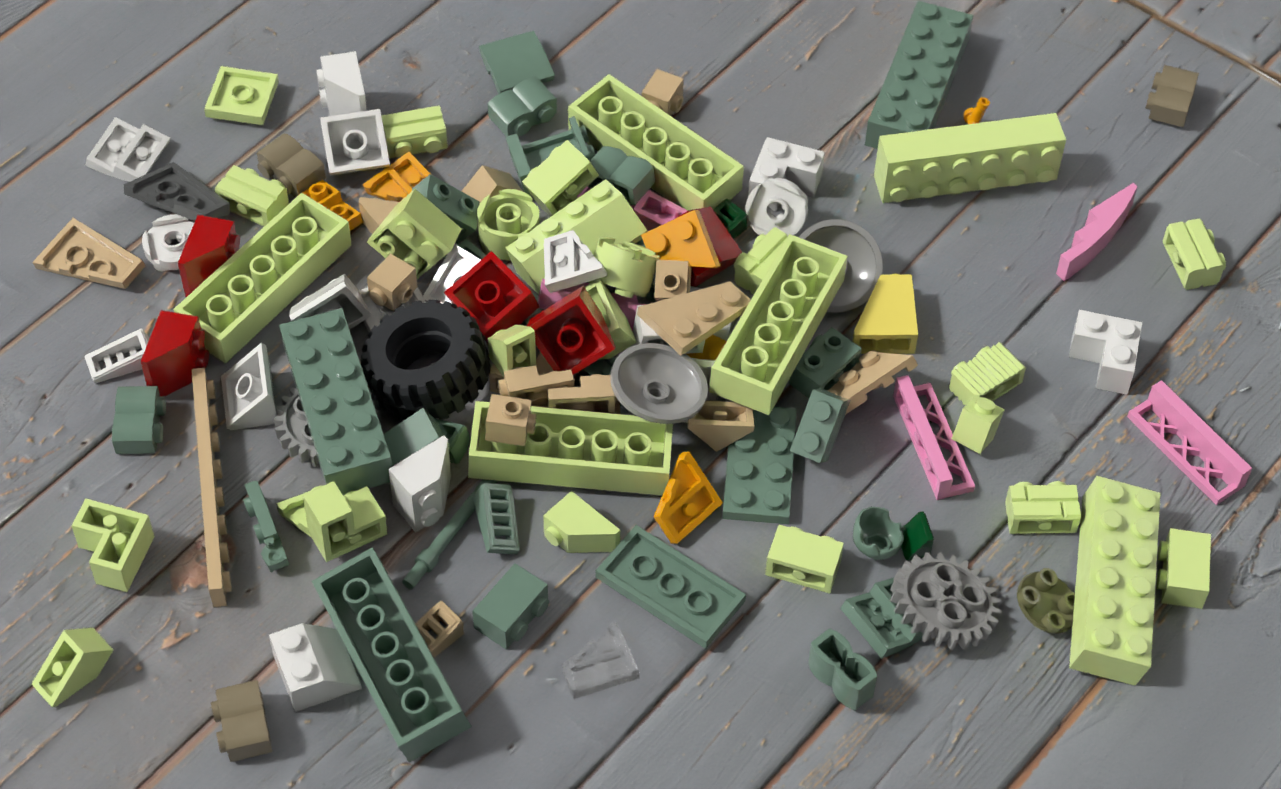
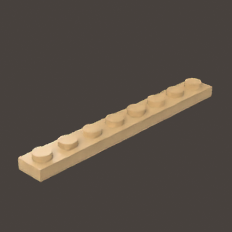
[192,367,232,607]

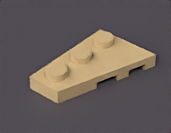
[32,218,145,289]
[637,281,751,356]
[827,351,918,415]

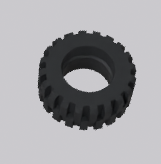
[361,300,491,421]

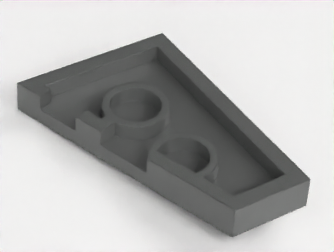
[124,162,230,221]

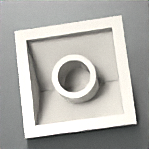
[320,109,390,175]
[221,343,277,430]

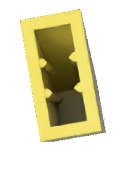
[852,274,918,354]

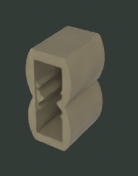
[1145,65,1199,127]
[257,133,326,197]
[211,680,273,762]

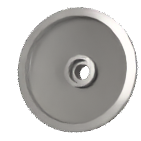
[799,219,883,313]
[610,343,708,424]

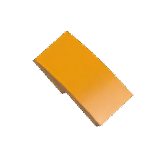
[300,180,363,231]

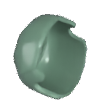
[853,506,904,560]

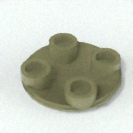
[1017,568,1075,634]

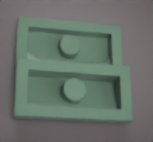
[478,31,555,94]
[840,577,923,659]

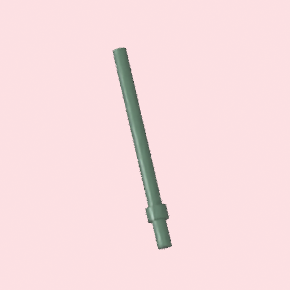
[402,479,498,590]

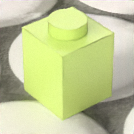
[952,395,1005,454]

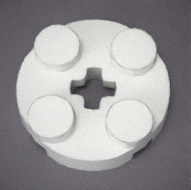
[745,178,808,237]
[142,214,194,272]

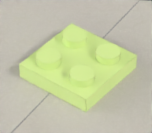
[204,66,279,125]

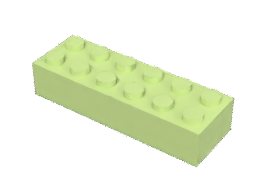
[568,74,744,210]
[874,113,1066,203]
[173,193,352,363]
[709,234,848,415]
[468,401,673,495]
[1069,476,1160,685]

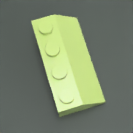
[506,179,648,294]

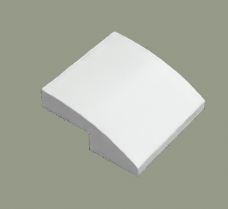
[85,117,170,182]

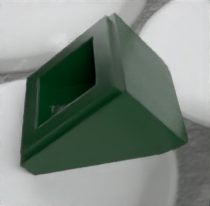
[901,511,934,561]

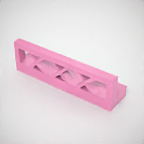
[893,375,975,500]
[1127,380,1252,505]

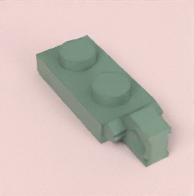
[243,480,290,572]

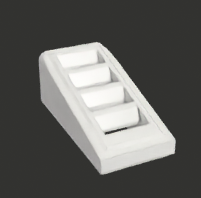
[84,328,150,384]

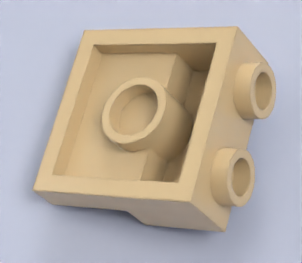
[498,365,574,408]
[548,374,621,414]

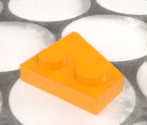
[362,152,430,202]
[641,210,720,268]
[654,451,723,544]

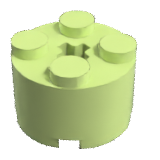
[477,189,540,260]
[589,236,660,298]

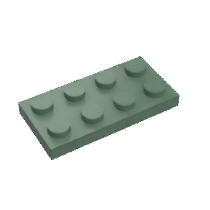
[722,407,796,524]
[595,525,746,649]

